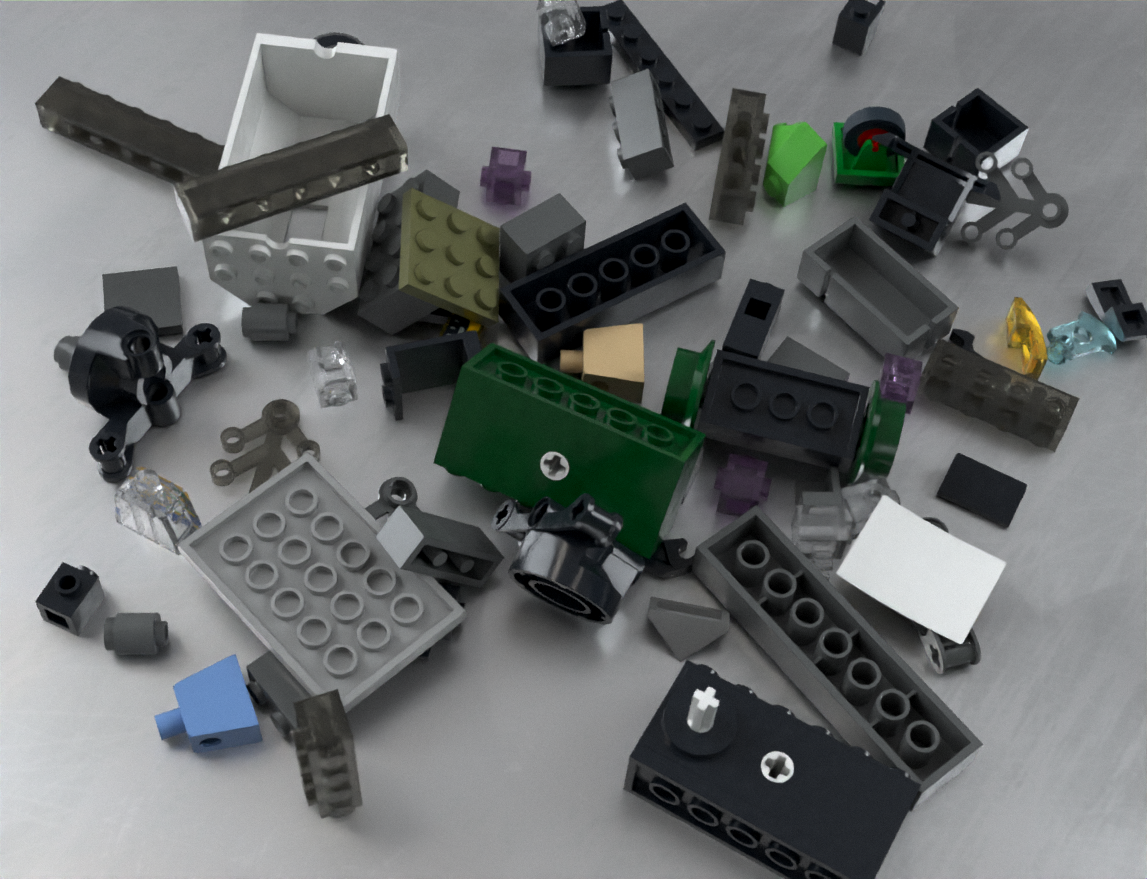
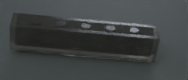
[35,76,225,200]
[173,114,408,242]

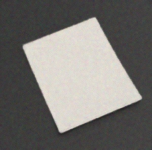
[836,495,1007,644]

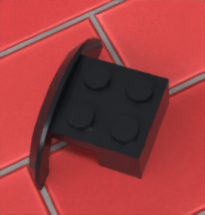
[869,133,1001,255]

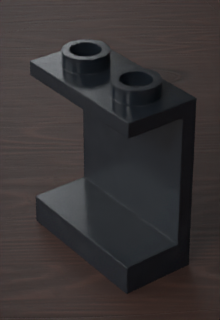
[380,330,482,421]

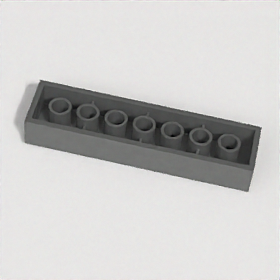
[691,505,983,812]

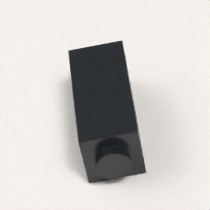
[722,278,785,360]

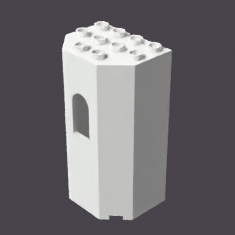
[201,33,400,314]

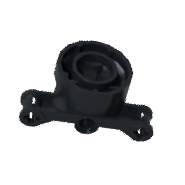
[68,305,227,482]
[491,493,645,625]

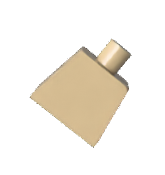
[560,323,645,403]

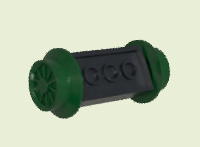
[660,340,906,486]

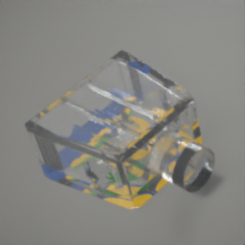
[114,466,202,556]

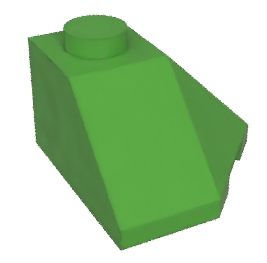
[763,122,828,207]

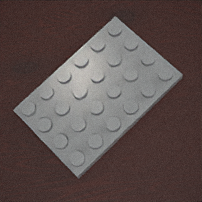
[177,452,466,722]

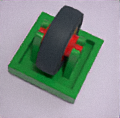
[832,106,906,187]

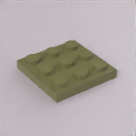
[399,188,500,328]

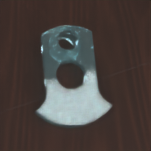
[1046,311,1117,365]

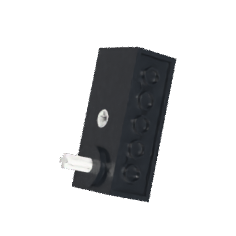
[623,660,921,879]

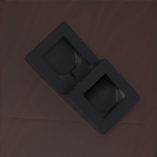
[1084,279,1147,342]

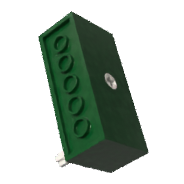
[433,342,706,559]

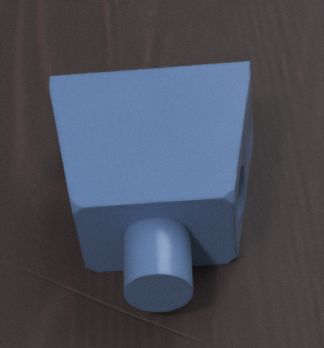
[154,654,263,753]

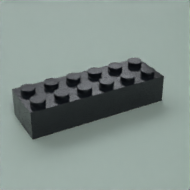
[499,202,726,364]

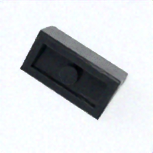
[937,453,1028,528]

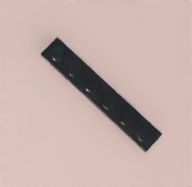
[604,0,725,151]

